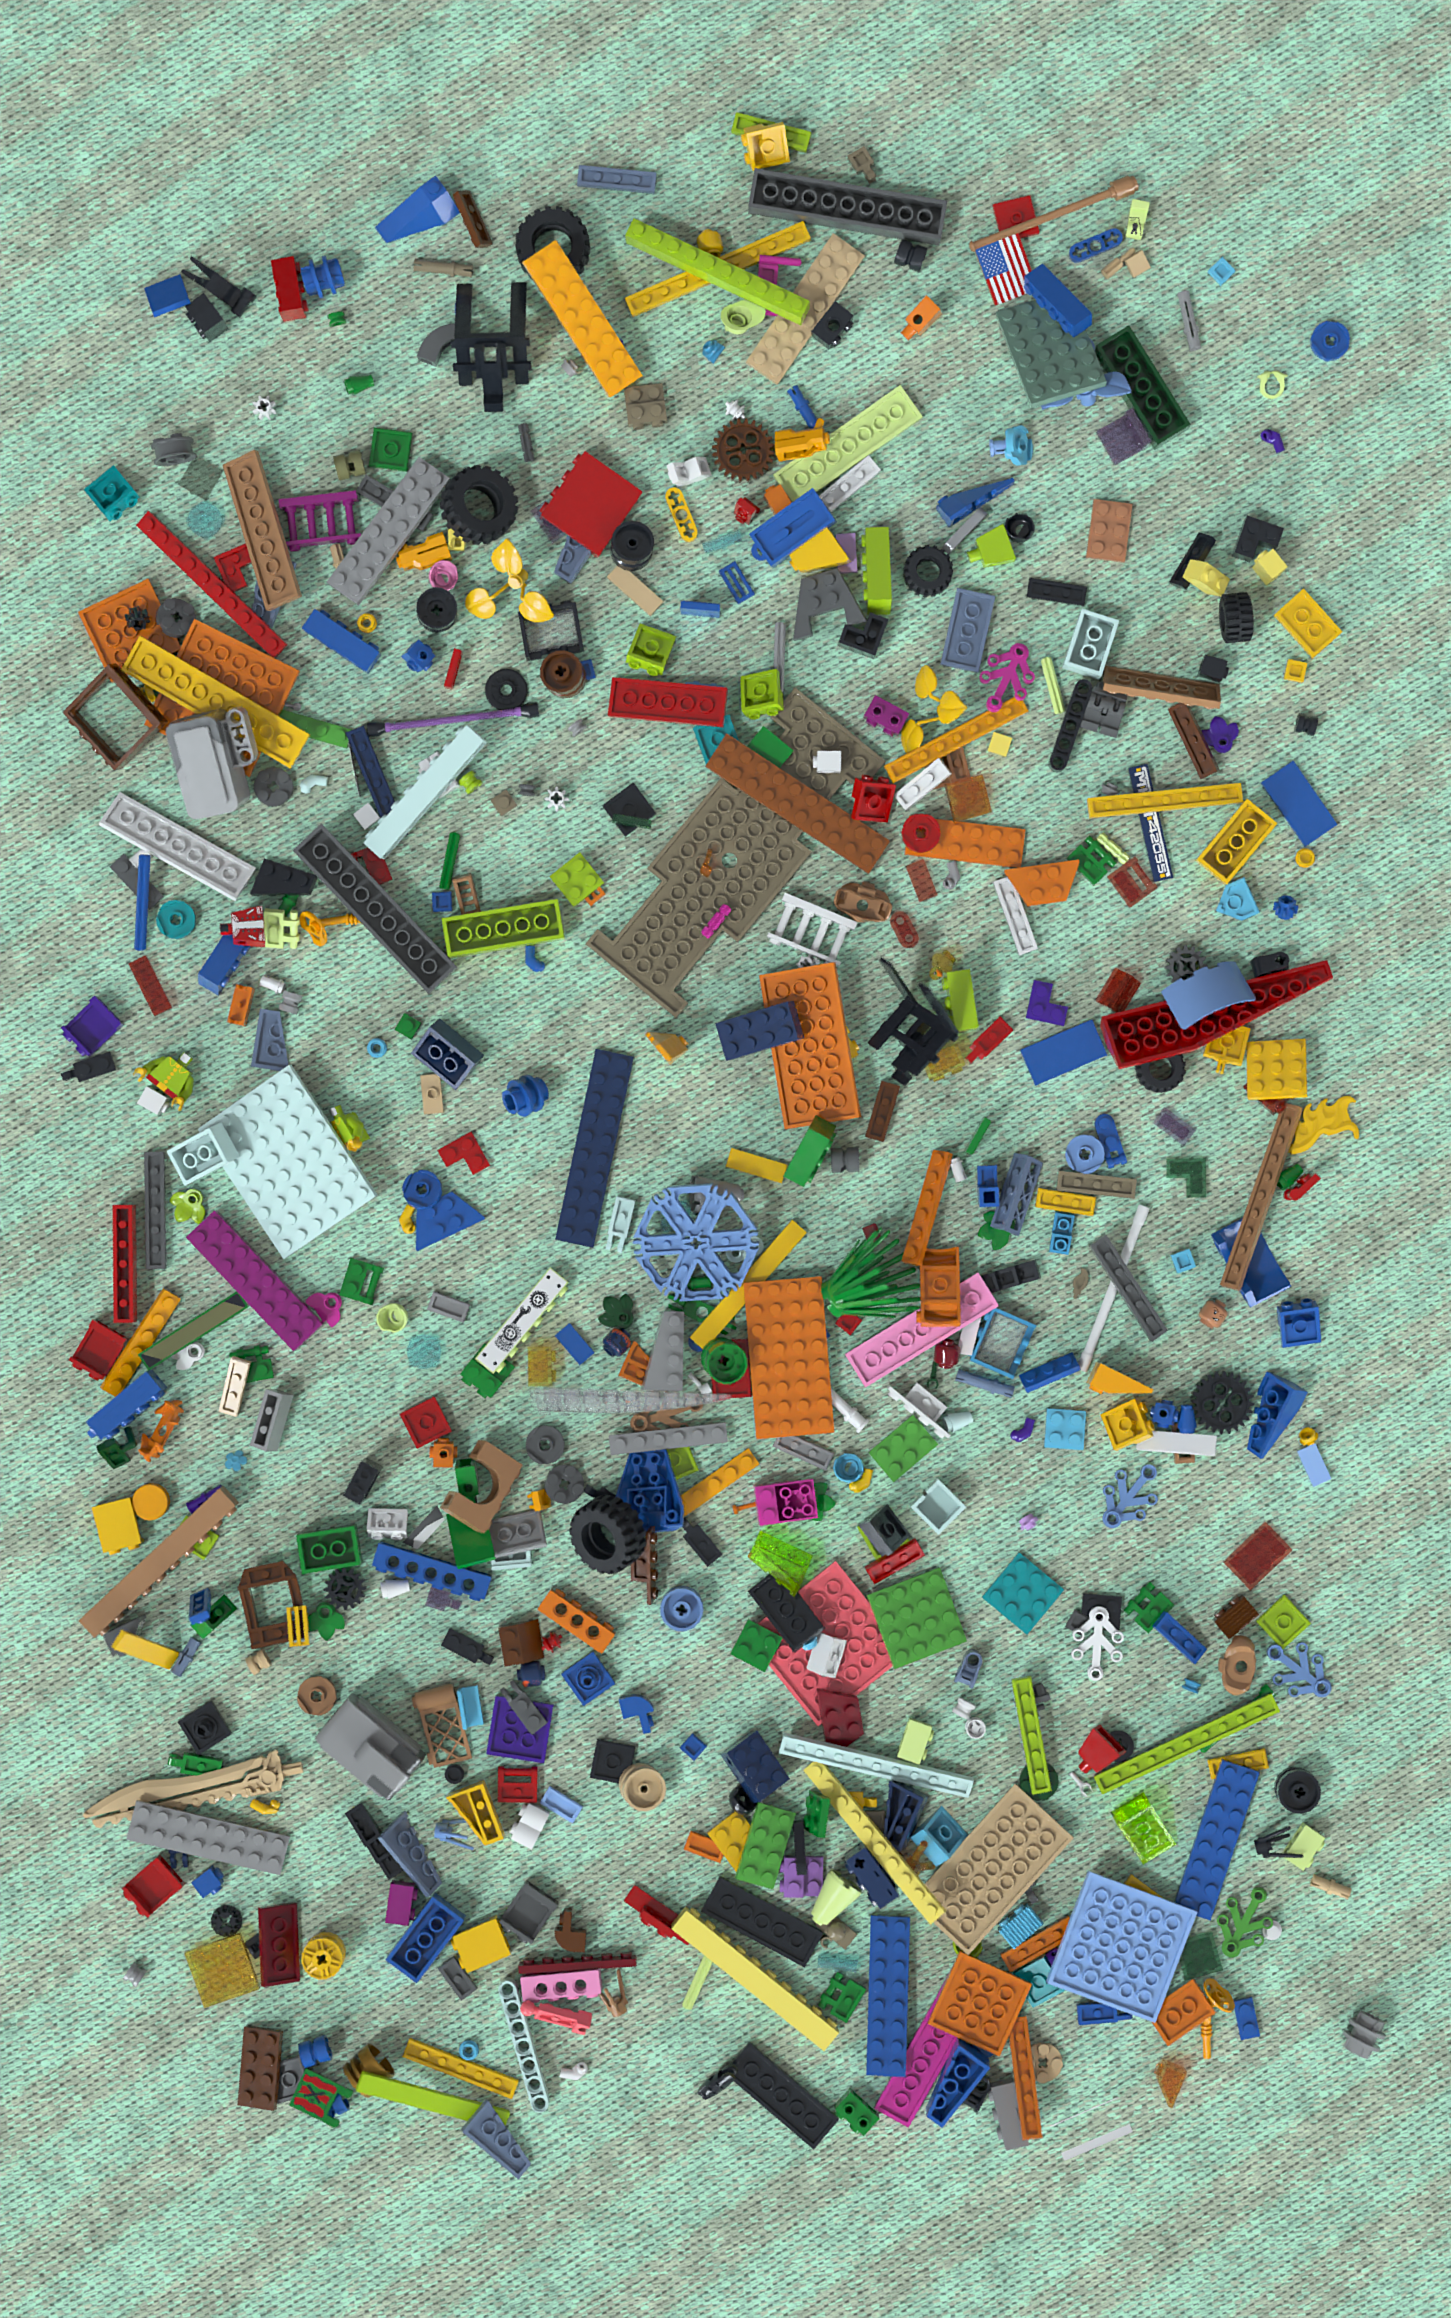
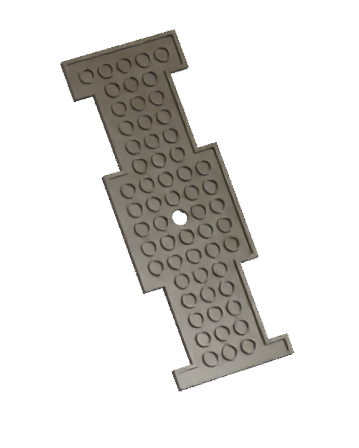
[585,688,886,1018]

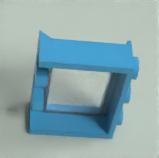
[968,1308,1037,1379]

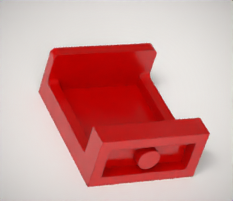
[69,1319,129,1381]
[122,1854,186,1918]

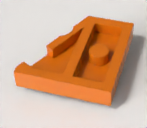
[618,1341,650,1386]

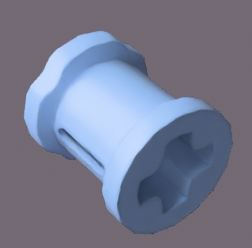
[989,438,1006,457]

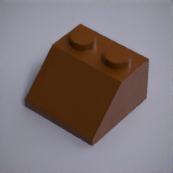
[498,1619,544,1667]

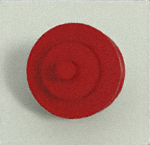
[541,1631,562,1653]

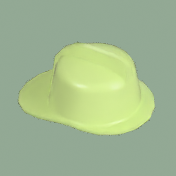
[720,299,766,335]

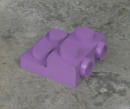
[780,1855,823,1898]

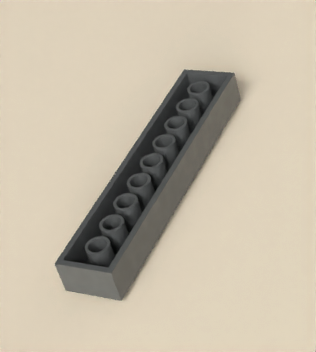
[748,168,947,246]
[293,824,458,994]

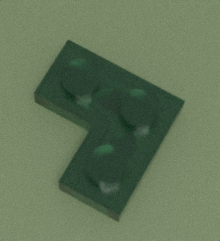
[1166,1158,1206,1198]

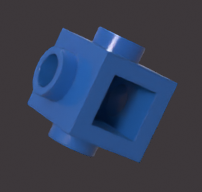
[401,639,435,673]
[1150,1400,1180,1429]

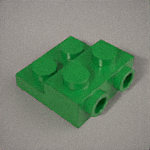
[460,1343,515,1399]

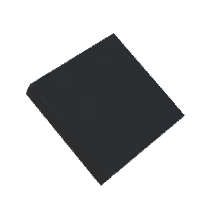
[602,783,656,837]
[590,1739,635,1784]

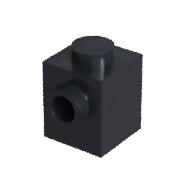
[1197,654,1229,683]

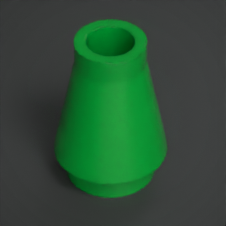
[344,375,374,396]
[1277,1163,1304,1191]

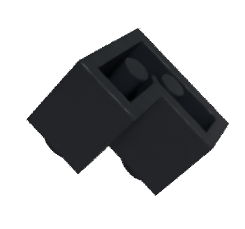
[185,293,228,342]
[1232,515,1284,563]
[838,612,889,659]

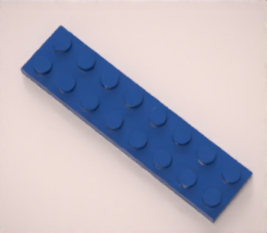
[1174,1759,1260,1921]
[866,1915,910,2077]

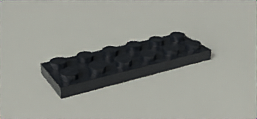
[701,1876,823,1968]
[730,2041,839,2150]

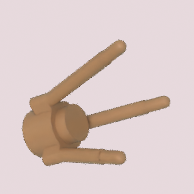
[598,1969,628,2017]

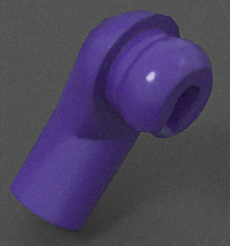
[1260,429,1285,454]
[1010,1417,1035,1442]

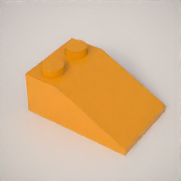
[1086,1362,1153,1394]

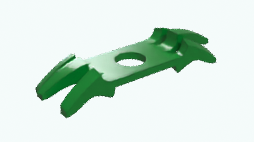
[667,1294,737,1335]

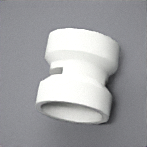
[965,1717,986,1739]

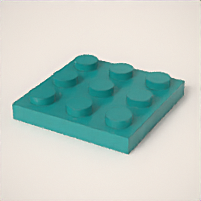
[982,1552,1064,1635]

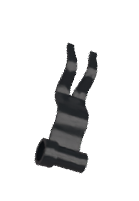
[181,256,257,318]

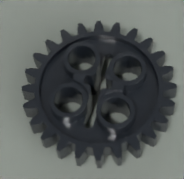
[1190,1371,1255,1435]

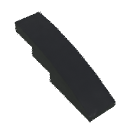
[960,1259,1041,1293]
[345,1803,404,1880]

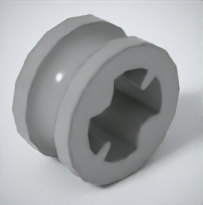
[568,719,587,737]

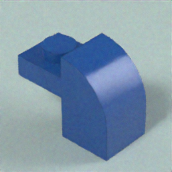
[977,1165,999,1207]
[619,1694,654,1734]

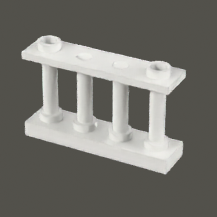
[767,893,857,967]

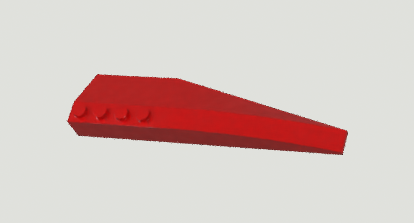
[1100,960,1333,1070]

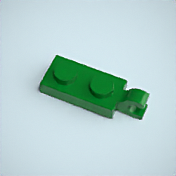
[167,1752,223,1776]

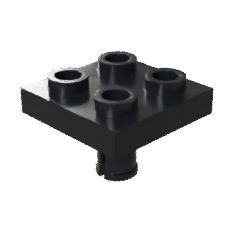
[178,1700,232,1755]

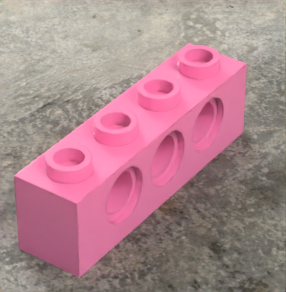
[520,1969,603,2003]

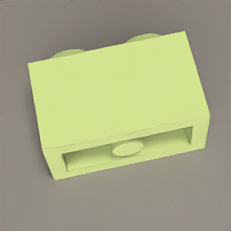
[896,1717,934,1765]
[1282,1822,1325,1871]

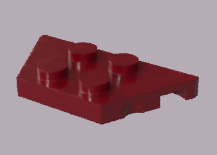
[816,1688,864,1747]

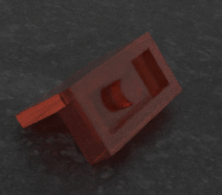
[1095,968,1141,1013]

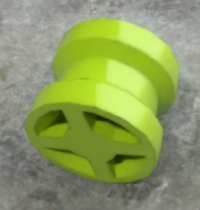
[458,770,483,795]

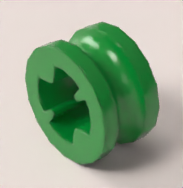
[327,311,346,327]

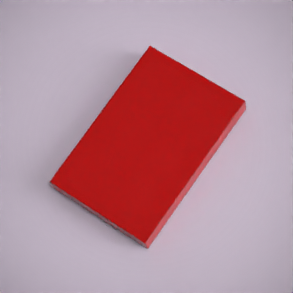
[711,1338,752,1399]

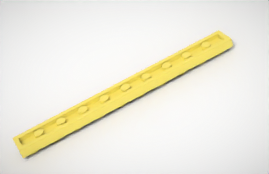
[803,1761,946,1925]

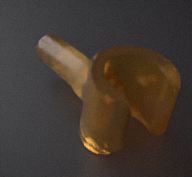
[700,848,713,877]

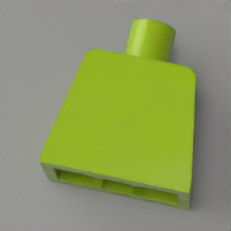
[967,524,1016,568]

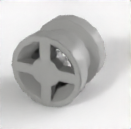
[123,1962,147,1987]

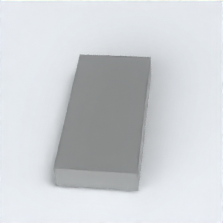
[427,1291,470,1323]

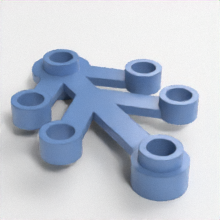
[1102,1464,1158,1528]
[1266,1642,1332,1697]

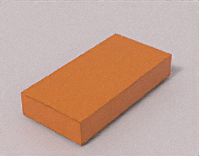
[684,1830,723,1863]

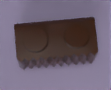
[1212,1595,1259,1639]

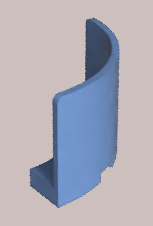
[1161,961,1256,1029]

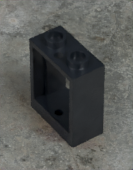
[343,1458,383,1505]

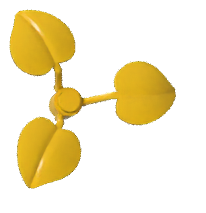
[465,538,554,622]
[901,665,967,753]

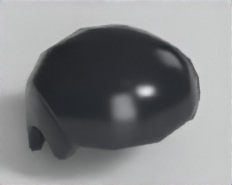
[1005,513,1035,543]
[729,1785,757,1815]

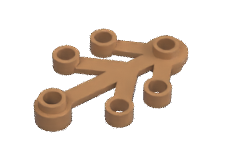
[630,1391,703,1432]

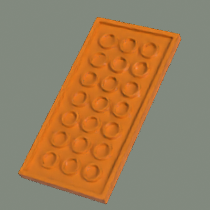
[759,962,861,1129]
[743,1276,835,1439]

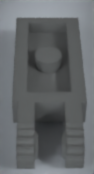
[500,1680,548,1735]

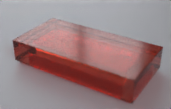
[905,859,938,903]

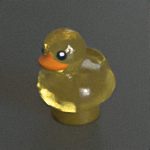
[929,949,956,980]

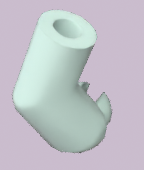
[300,775,328,794]

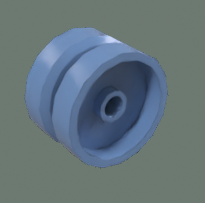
[660,1586,703,1631]

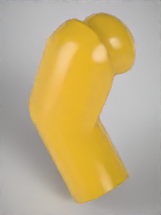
[399,1204,415,1234]
[849,1468,873,1493]
[250,1799,281,1815]

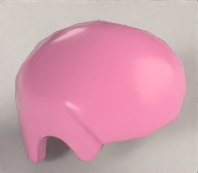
[429,560,458,591]

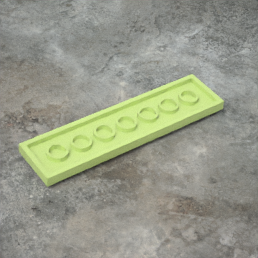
[773,385,923,502]

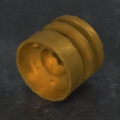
[342,2043,395,2098]

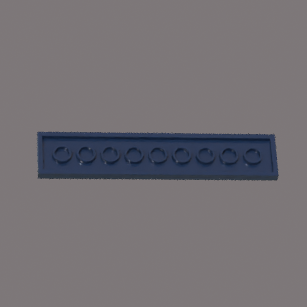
[555,1049,634,1248]

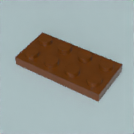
[237,2025,283,2111]

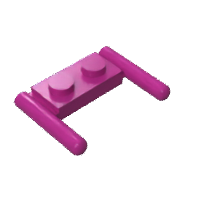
[758,255,802,316]

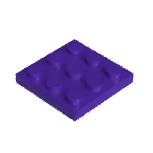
[486,1695,554,1763]

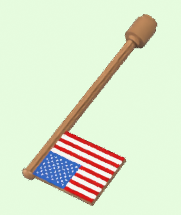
[969,175,1138,306]

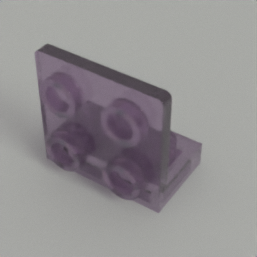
[1096,408,1151,465]

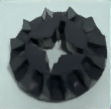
[1109,1730,1134,1762]
[211,1905,242,1937]

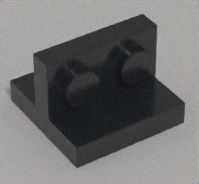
[859,1504,910,1557]

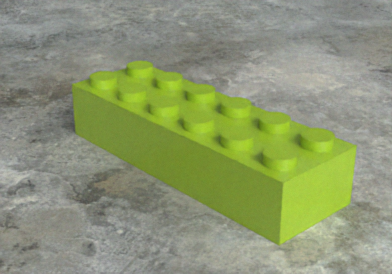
[442,899,565,959]

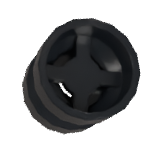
[1294,713,1318,736]

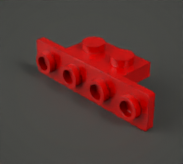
[624,1885,689,1945]

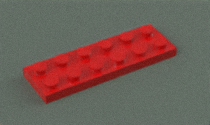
[607,677,728,728]

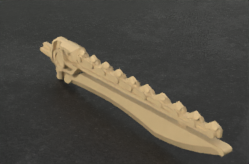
[83,1749,304,1828]

